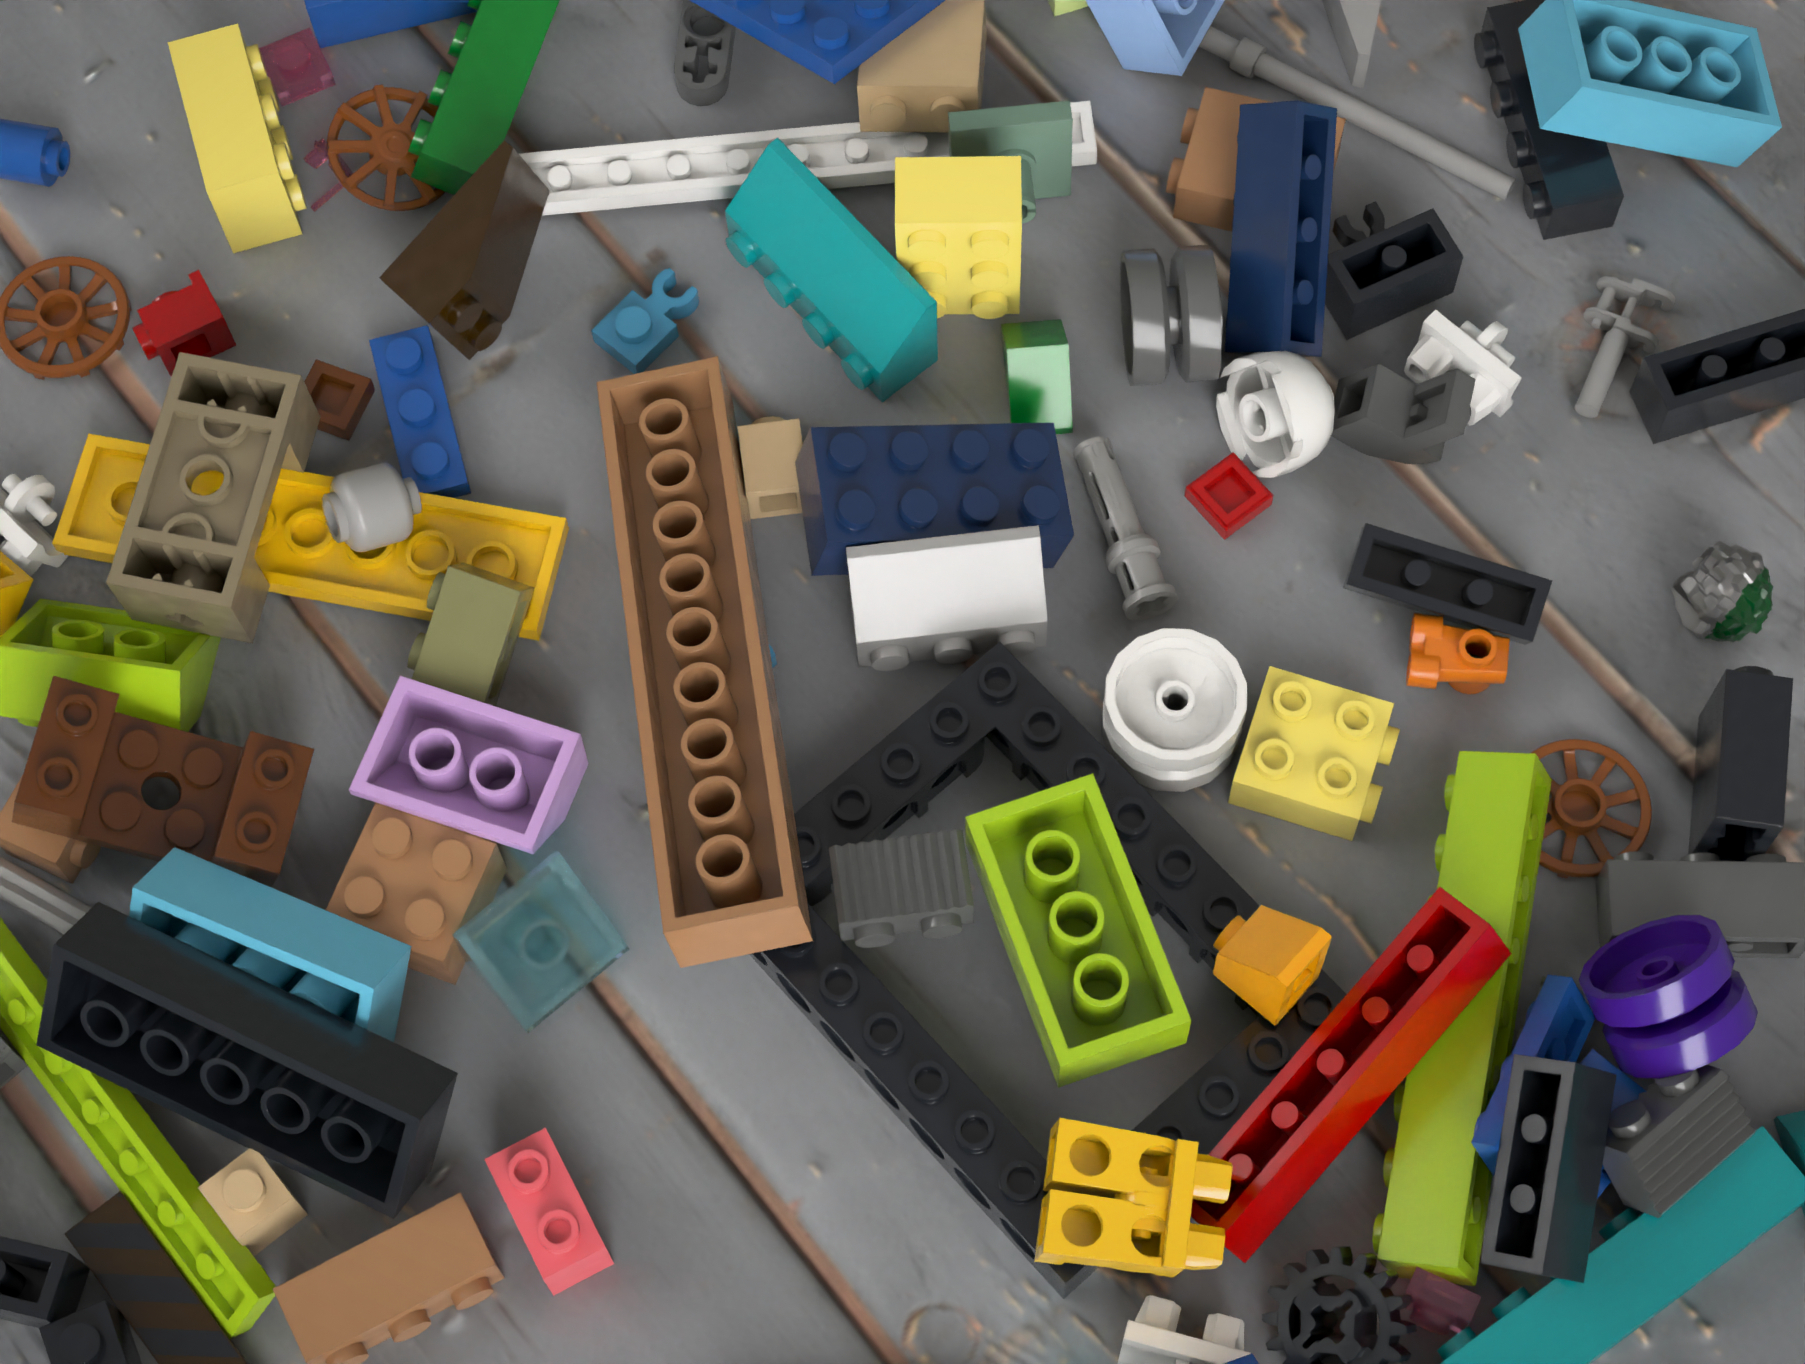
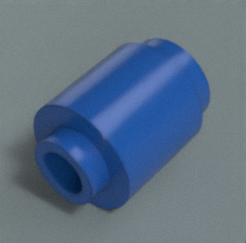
[0,119,70,187]

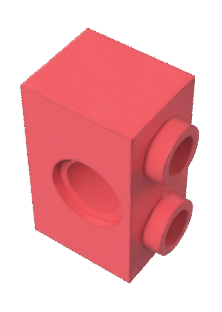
[484,1127,614,1296]

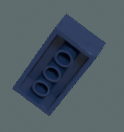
[795,422,1074,576]

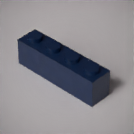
[1225,100,1337,357]

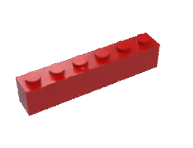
[1191,887,1512,1263]

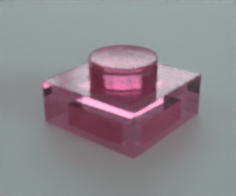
[259,27,336,107]
[1402,1267,1482,1335]

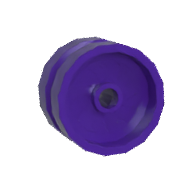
[1579,915,1758,1079]

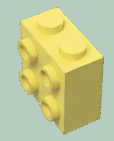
[1228,666,1400,841]

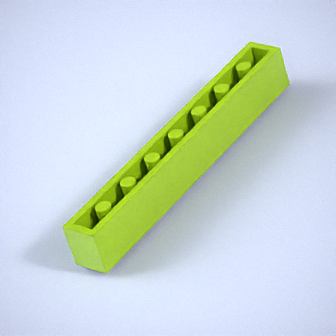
[1372,751,1552,1286]

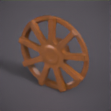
[327,84,445,211]
[0,256,132,380]
[1531,739,1652,879]

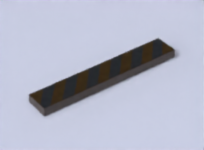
[64,1191,249,1364]

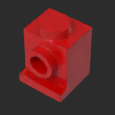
[132,270,236,377]

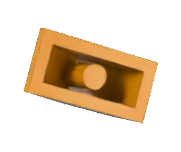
[1213,905,1332,1026]

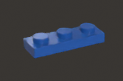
[369,325,471,498]
[1471,974,1596,1176]

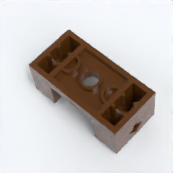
[12,676,314,887]

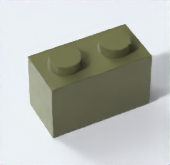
[407,563,534,706]

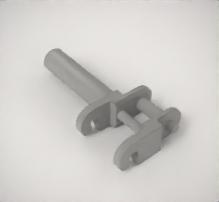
[1575,276,1676,418]

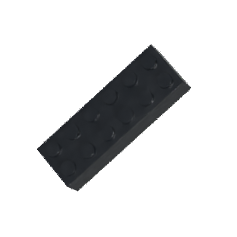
[36,902,458,1219]

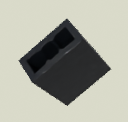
[1688,666,1793,861]

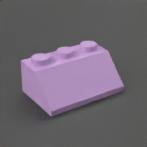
[349,676,589,854]

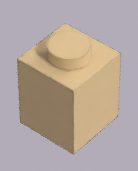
[737,416,803,519]
[198,1148,308,1256]

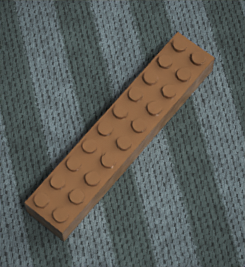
[596,356,813,968]

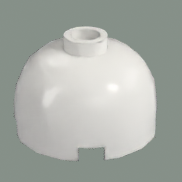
[1216,351,1335,478]

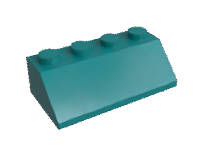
[725,138,938,403]

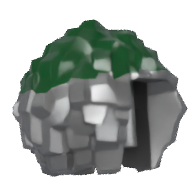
[1671,541,1773,642]

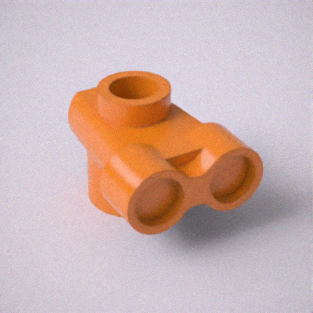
[1406,613,1510,694]

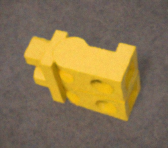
[1034,1118,1233,1278]

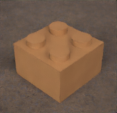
[326,803,507,985]

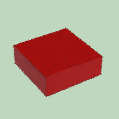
[1184,452,1274,540]

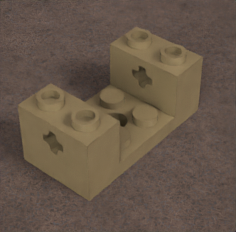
[106,352,321,644]

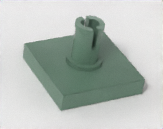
[948,100,1073,224]

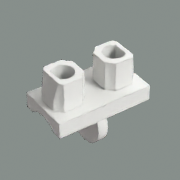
[1404,310,1521,426]
[0,474,68,577]
[1117,1295,1251,1364]

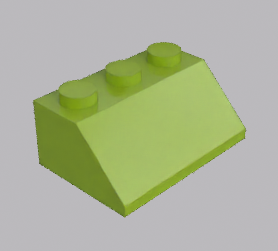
[0,598,221,732]

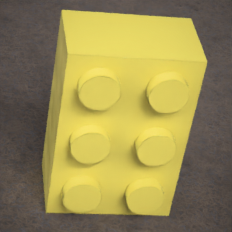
[167,23,307,253]
[895,156,1022,319]

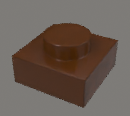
[304,359,375,441]

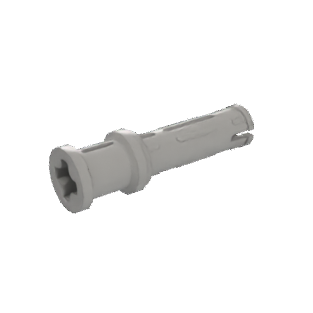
[1073,436,1179,621]

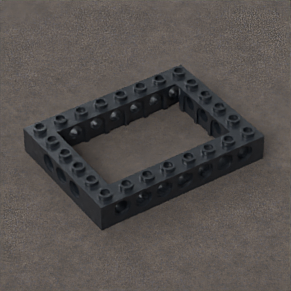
[749,642,1347,1299]

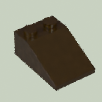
[379,140,550,360]

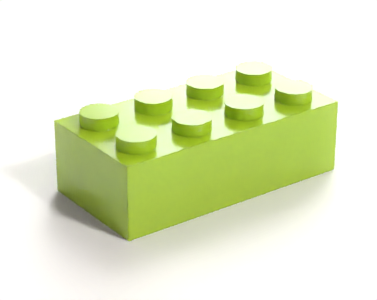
[965,773,1192,1088]

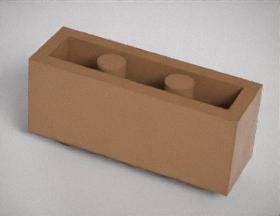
[273,1192,504,1364]

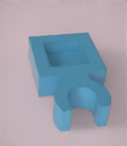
[591,268,699,374]

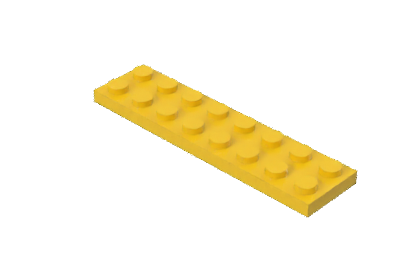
[52,433,569,641]

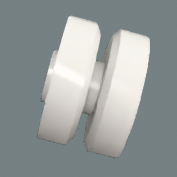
[1102,628,1247,792]

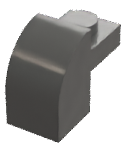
[1331,363,1476,464]

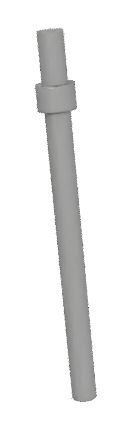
[1199,26,1516,200]

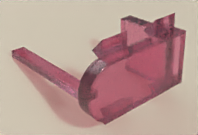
[303,138,353,212]

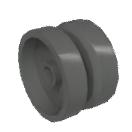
[1120,244,1223,386]

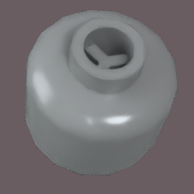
[322,463,422,552]

